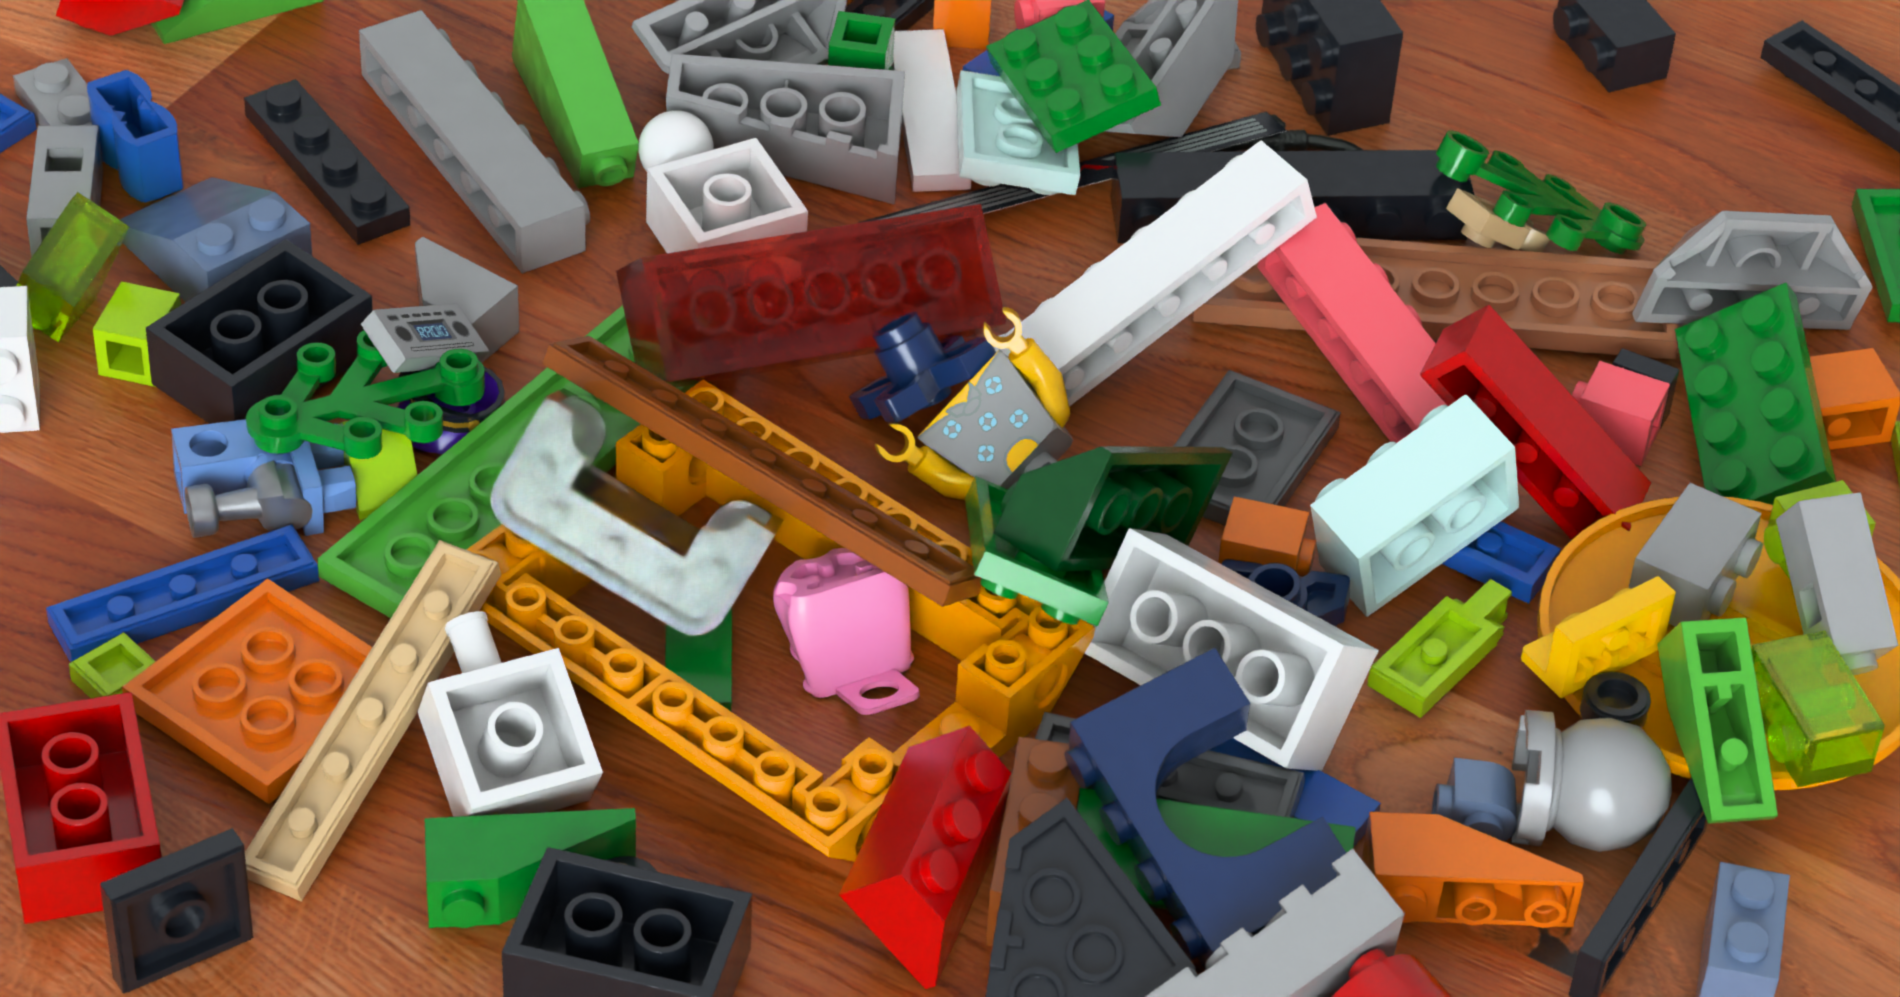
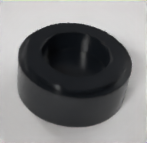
[1580,672,1651,728]

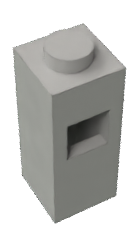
[26,125,104,265]
[1776,492,1899,677]

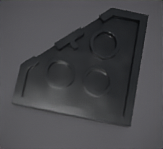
[985,798,1196,997]

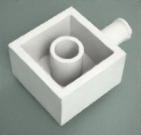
[418,611,603,817]

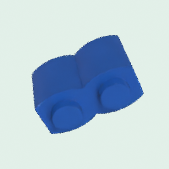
[87,70,184,203]

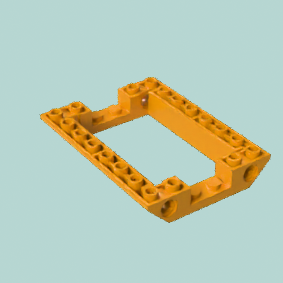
[466,379,1095,861]

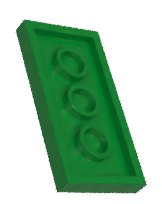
[1675,282,1836,505]
[965,476,1109,626]

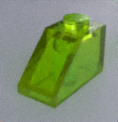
[16,192,130,342]

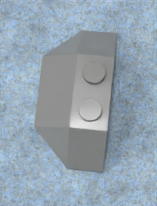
[632,0,847,74]
[1104,0,1238,137]
[1632,211,1873,330]

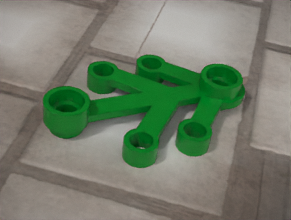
[1436,130,1646,254]
[246,330,485,459]

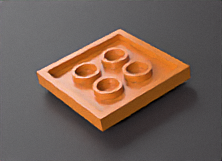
[122,578,372,804]

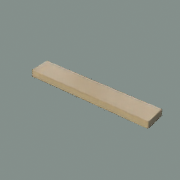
[245,540,501,902]

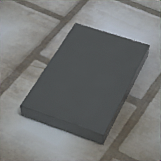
[1173,370,1341,526]

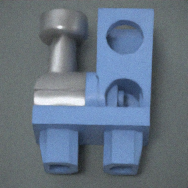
[171,419,356,538]

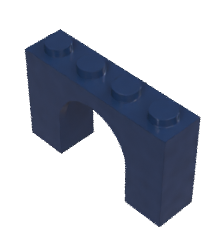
[1064,648,1346,971]

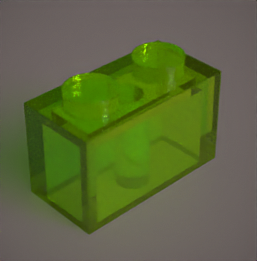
[1751,630,1885,787]

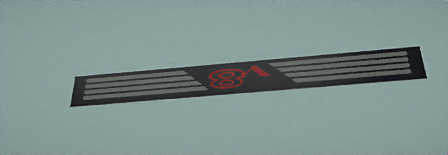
[857,112,1287,243]

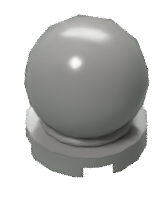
[1510,710,1672,852]

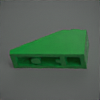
[424,808,636,928]

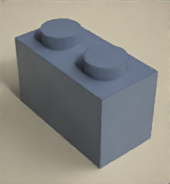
[1696,862,1790,997]

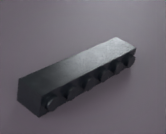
[1110,150,1475,243]

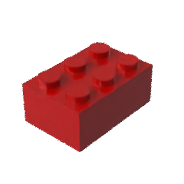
[0,692,162,924]

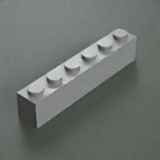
[359,10,590,273]

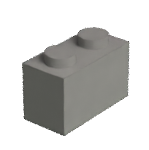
[1629,483,1763,627]

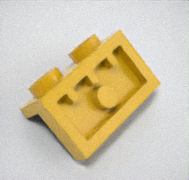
[1521,576,1676,698]

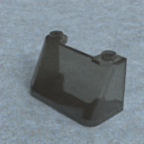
[490,387,785,635]

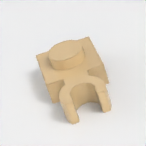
[1446,188,1550,252]

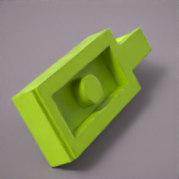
[1367,579,1512,718]

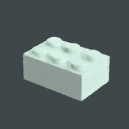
[1310,394,1519,617]

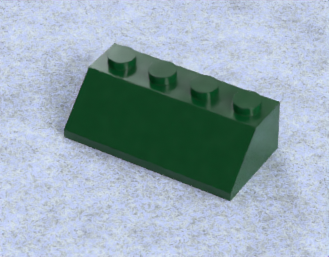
[994,446,1233,572]

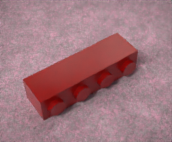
[1420,304,1651,540]

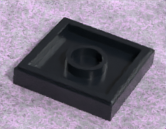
[100,828,253,994]

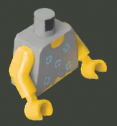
[875,307,1073,500]

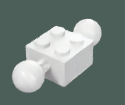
[638,110,817,336]

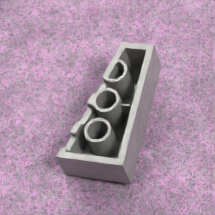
[666,54,905,205]
[1145,849,1405,997]

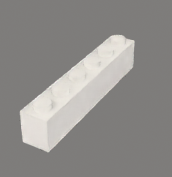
[994,140,1317,406]

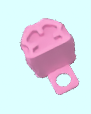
[773,548,920,715]

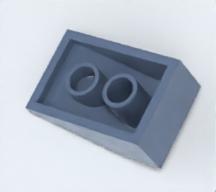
[110,177,312,302]

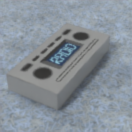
[361,303,489,373]

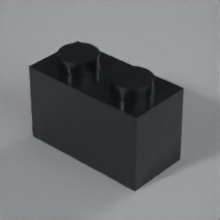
[1553,0,1676,92]

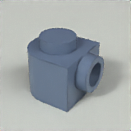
[1431,758,1517,842]

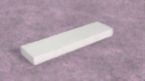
[893,29,971,192]

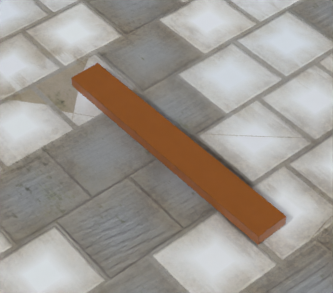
[543,336,982,607]

